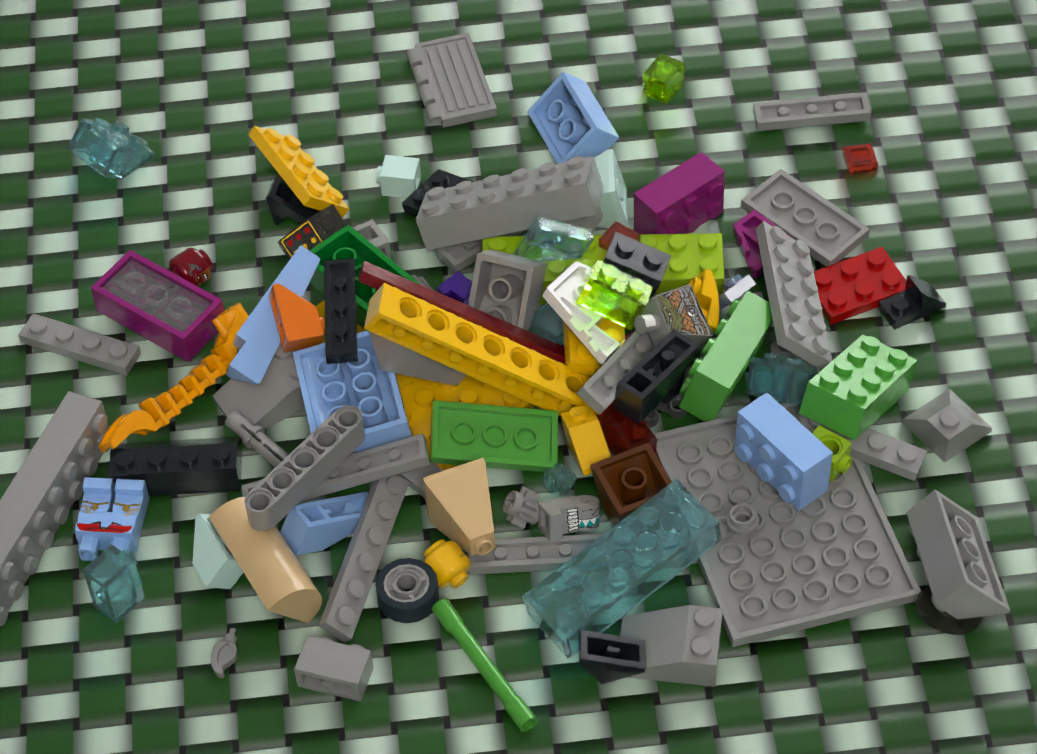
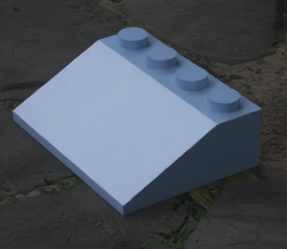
[292,330,412,452]

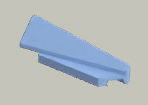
[226,245,320,384]

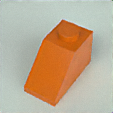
[269,284,325,353]

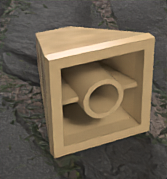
[423,458,496,556]

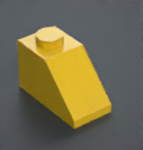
[560,405,611,476]

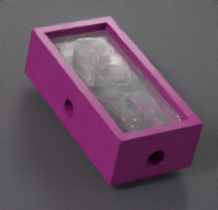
[91,250,225,362]

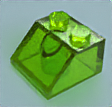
[576,259,653,330]

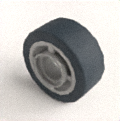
[375,558,439,623]

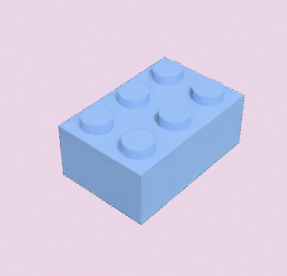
[734,392,833,511]

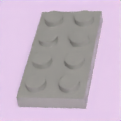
[741,169,870,267]

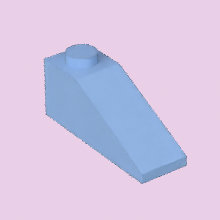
[280,492,369,556]

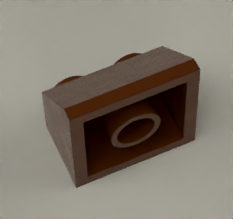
[591,442,678,533]

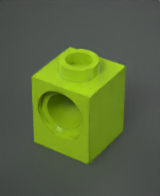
[812,425,853,483]

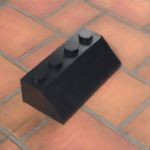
[108,437,242,496]

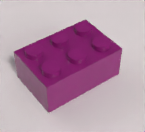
[634,152,725,234]

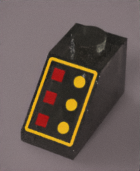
[278,204,347,260]

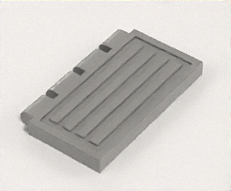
[406,32,497,128]

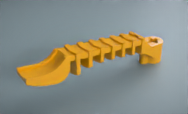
[98,302,249,453]

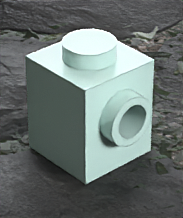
[376,155,421,198]

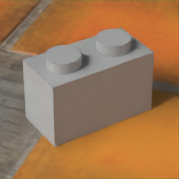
[294,636,374,702]

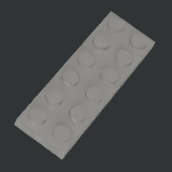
[756,221,832,370]

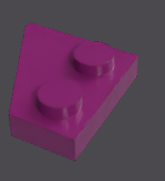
[733,209,795,279]

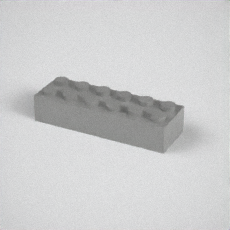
[416,156,603,251]

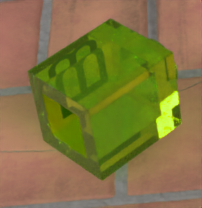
[643,53,685,104]

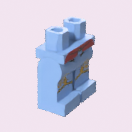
[74,477,150,563]

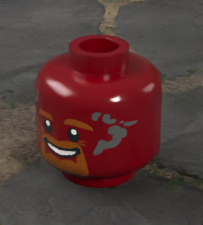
[169,247,213,287]

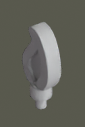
[211,628,238,679]

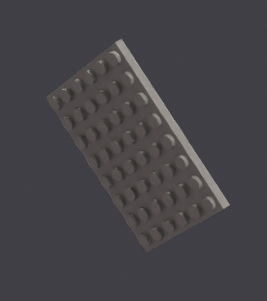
[650,399,922,647]

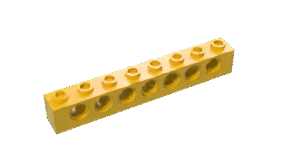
[364,283,598,417]

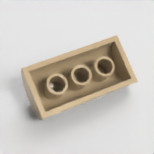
[209,497,322,623]

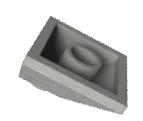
[902,389,992,463]

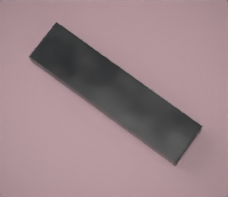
[324,258,358,364]

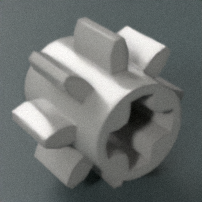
[503,486,540,529]

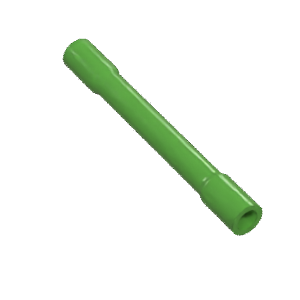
[432,598,538,732]

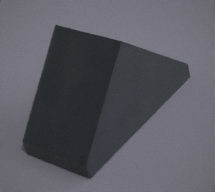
[579,630,646,684]

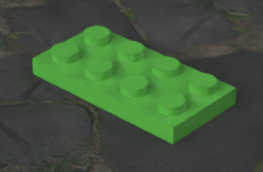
[430,400,558,473]

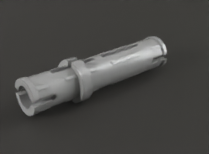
[225,410,289,467]

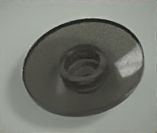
[916,586,983,635]

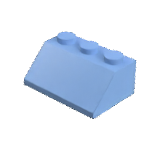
[527,72,619,164]

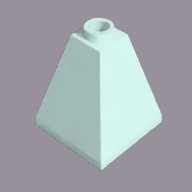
[594,149,629,231]

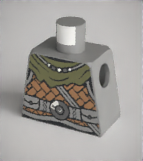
[634,285,713,349]

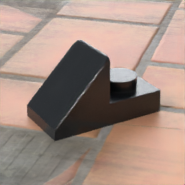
[266,175,322,231]
[878,275,946,330]

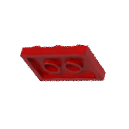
[814,247,906,325]

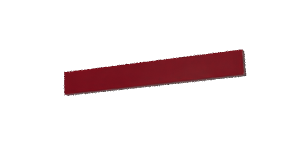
[358,261,565,365]

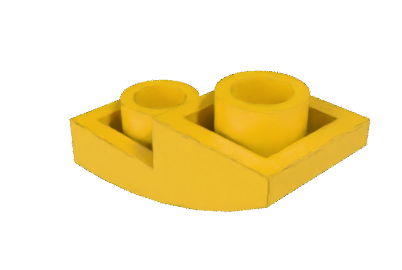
[688,268,719,333]

